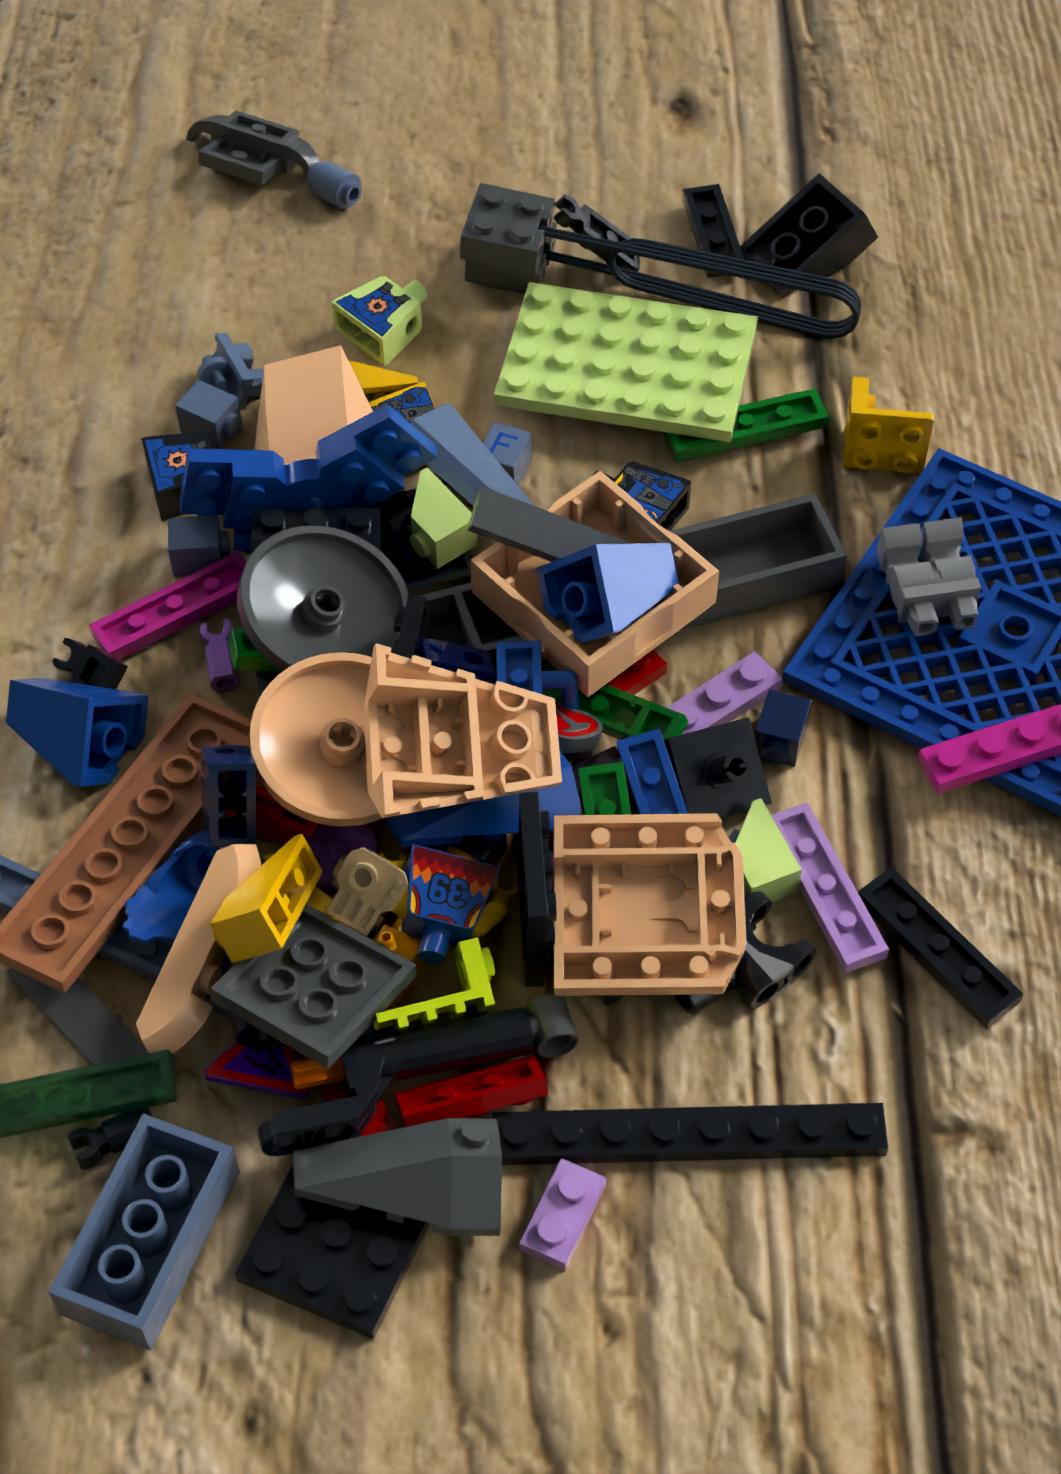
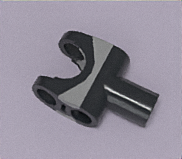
[674,891,816,1015]

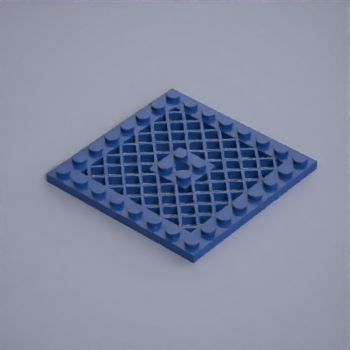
[782,448,1061,817]

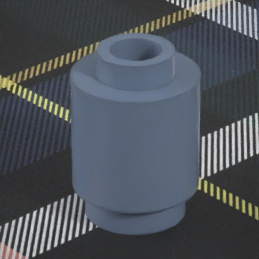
[306,161,362,210]

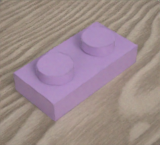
[519,1158,607,1271]

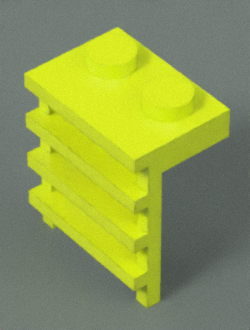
[373,937,495,1031]

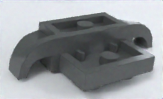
[186,110,319,185]

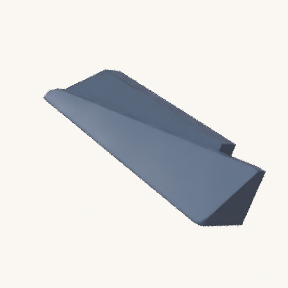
[410,404,534,508]

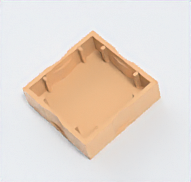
[470,471,719,697]

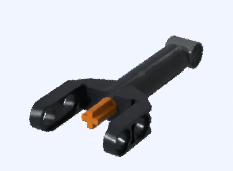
[232,994,579,1156]

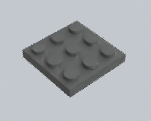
[210,904,416,1069]

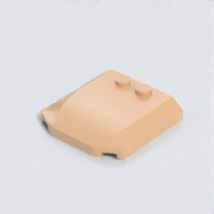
[554,813,746,996]

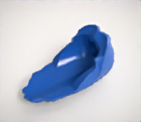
[123,831,227,945]

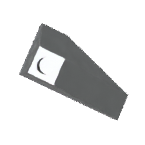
[293,1118,502,1236]

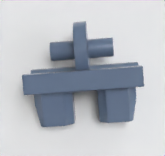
[197,333,264,409]

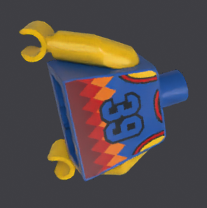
[379,844,518,964]

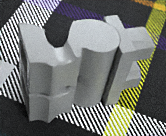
[876,517,981,636]

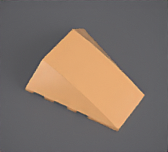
[254,345,406,479]
[364,643,562,818]

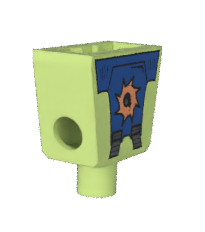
[332,276,428,366]

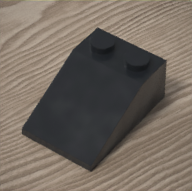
[740,173,879,297]

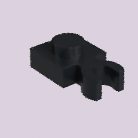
[52,638,128,689]

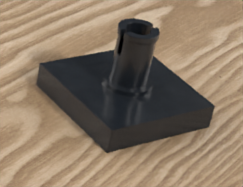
[663,717,772,818]

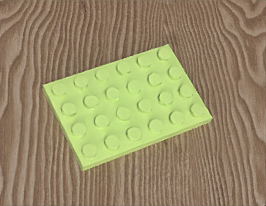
[494,282,758,443]

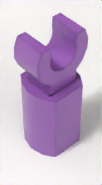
[199,619,240,693]

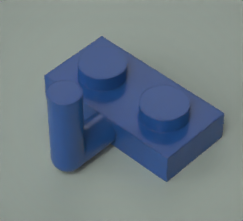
[497,640,579,710]

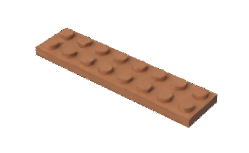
[0,694,251,994]

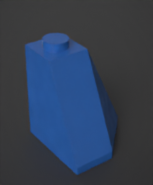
[536,543,679,643]
[6,678,149,787]

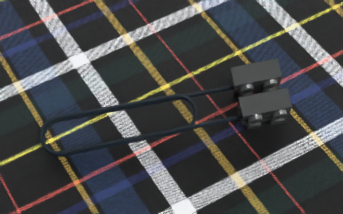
[460,183,861,339]

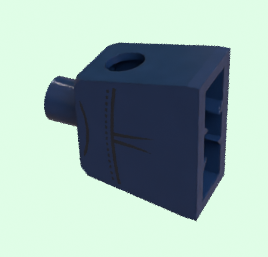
[201,745,256,847]

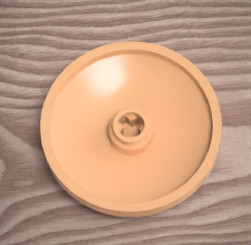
[250,652,382,827]

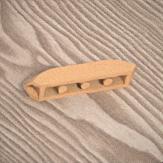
[136,844,261,1064]

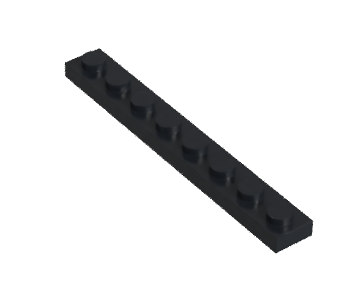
[492,1103,888,1165]

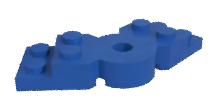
[179,404,437,531]

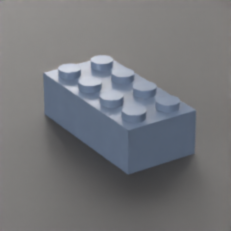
[48,1114,240,1351]

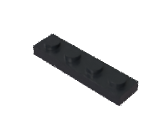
[858,866,1023,1029]

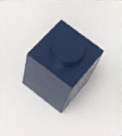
[755,689,812,767]

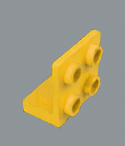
[842,376,934,473]

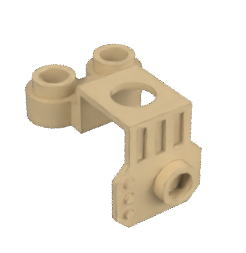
[326,848,408,936]

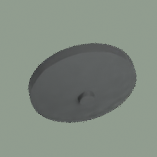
[237,525,409,671]

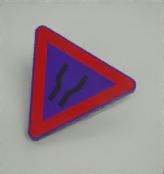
[204,1028,309,1099]

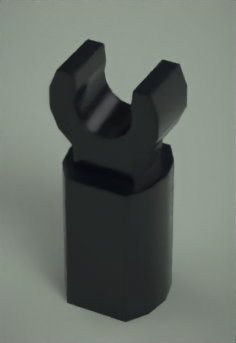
[67,1103,153,1170]

